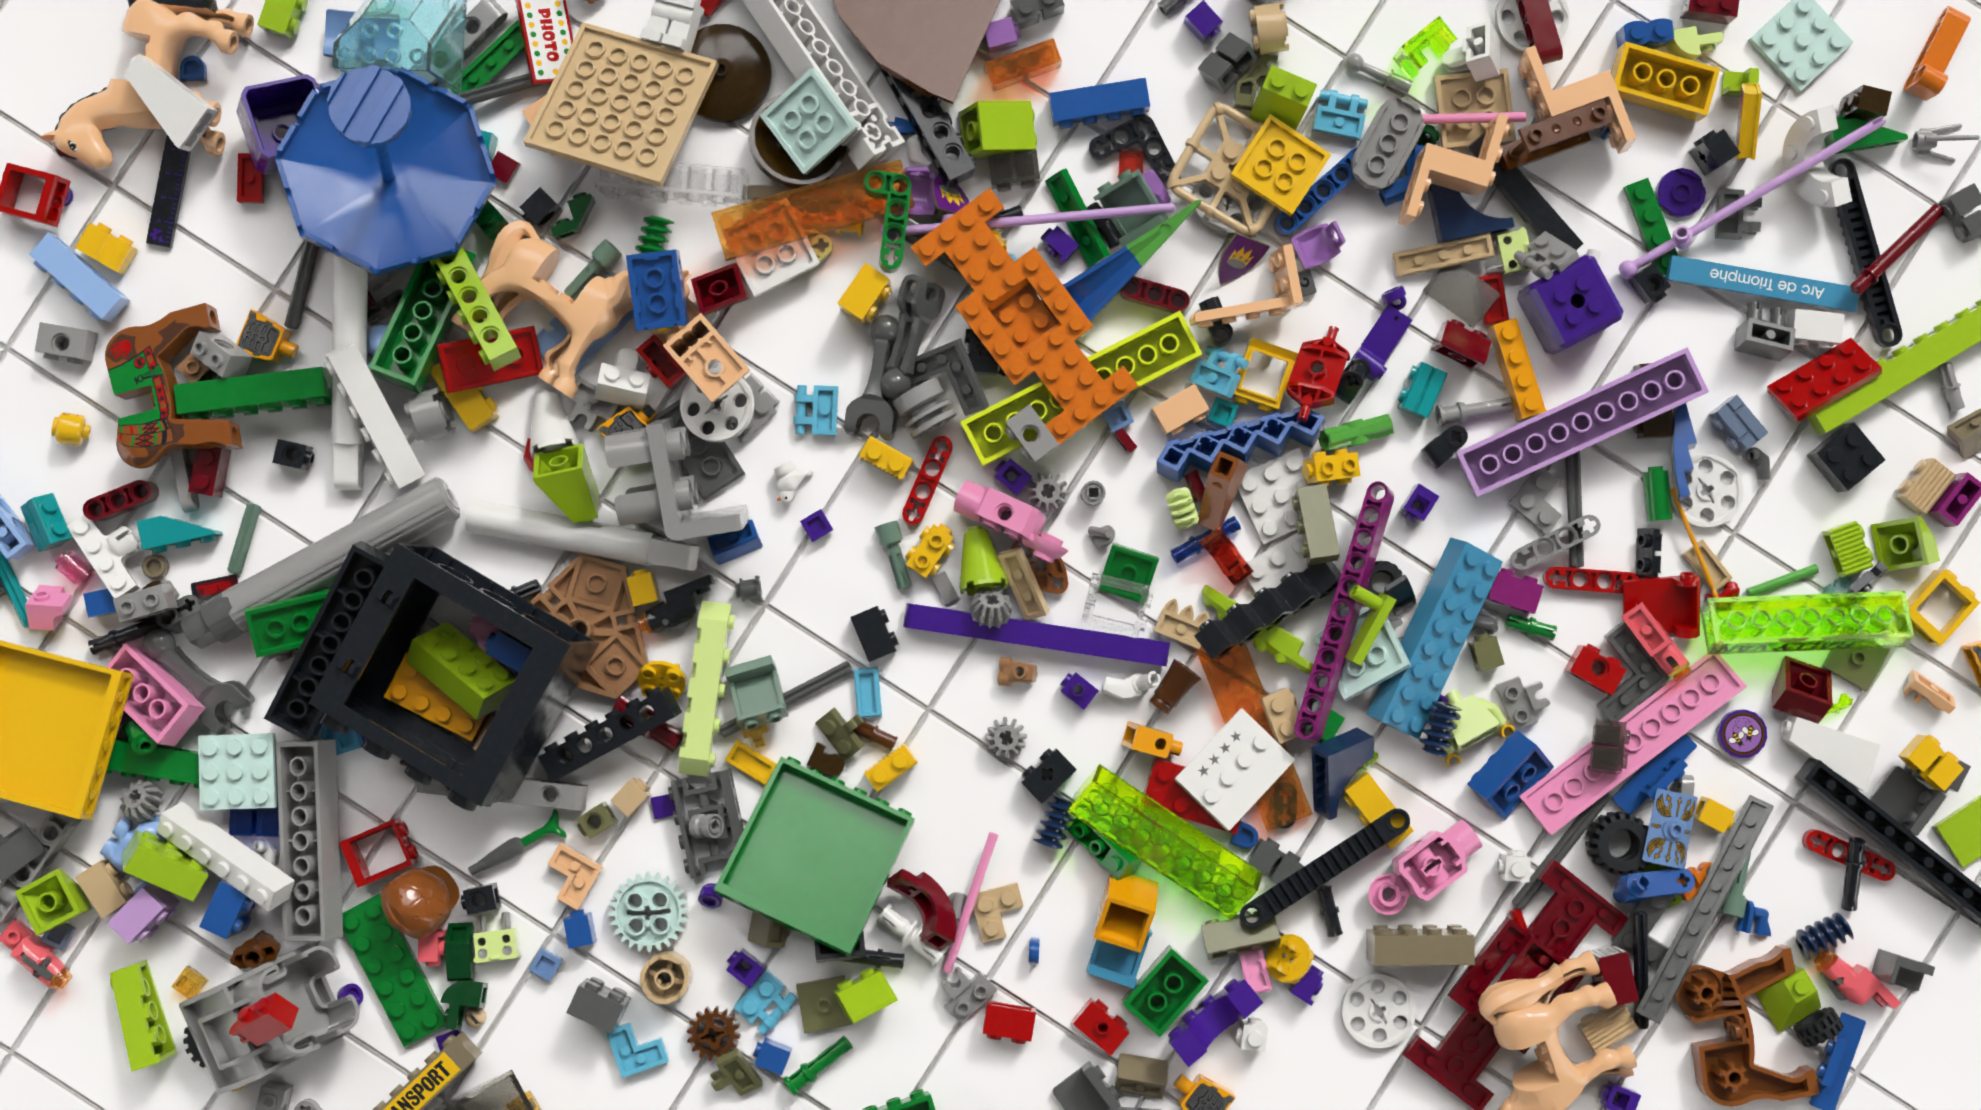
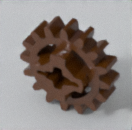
[686,1005,741,1061]

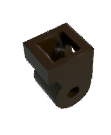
[807,741,845,776]

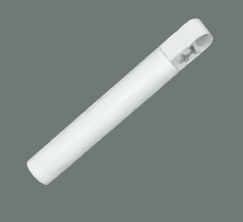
[332,256,368,490]
[465,499,700,571]

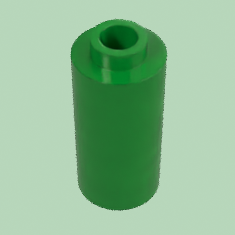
[1643,466,1673,521]
[122,716,157,755]

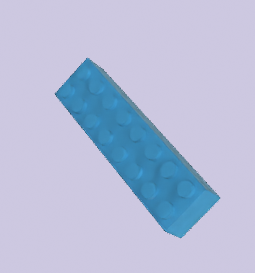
[1366,537,1503,740]

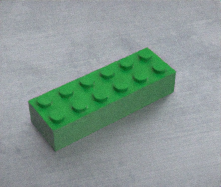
[368,249,480,394]
[174,366,332,420]

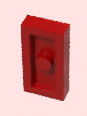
[236,153,265,204]

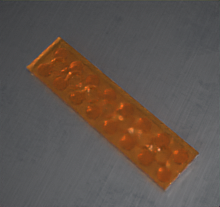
[711,159,915,261]
[1195,644,1313,832]

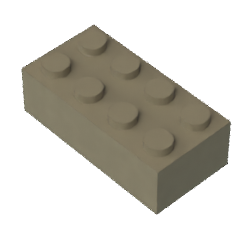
[1366,924,1475,966]

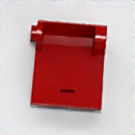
[1623,572,1700,639]

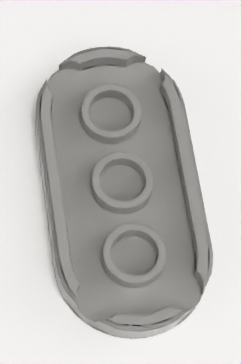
[1351,97,1424,190]

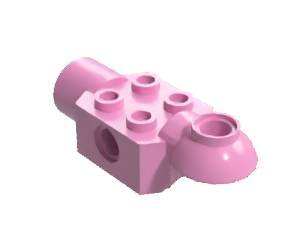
[953,480,1069,564]
[1368,819,1483,915]

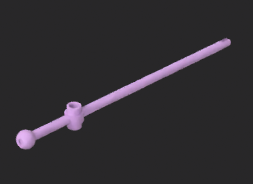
[1618,116,1886,279]
[881,203,1175,241]

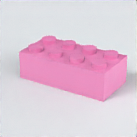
[106,643,205,746]

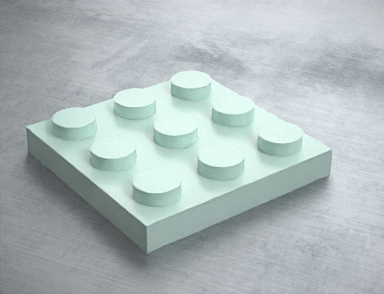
[1748,0,1854,93]
[760,68,859,174]
[1314,607,1411,701]
[198,733,277,810]

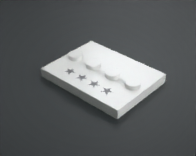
[1174,708,1295,832]

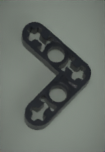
[1088,115,1175,182]

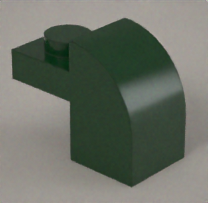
[440,980,489,1030]

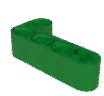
[863,170,911,274]

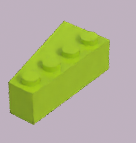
[110,960,178,1072]

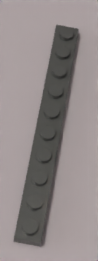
[1636,795,1774,1025]

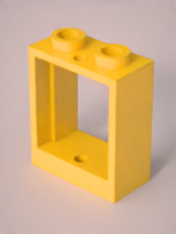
[1895,569,1981,646]

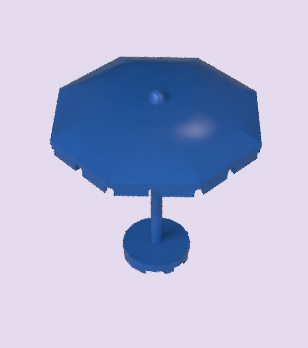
[275,65,497,275]

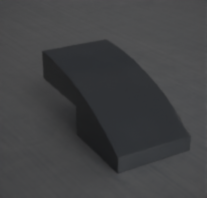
[1384,574,1417,617]

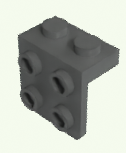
[1052,1060,1121,1110]

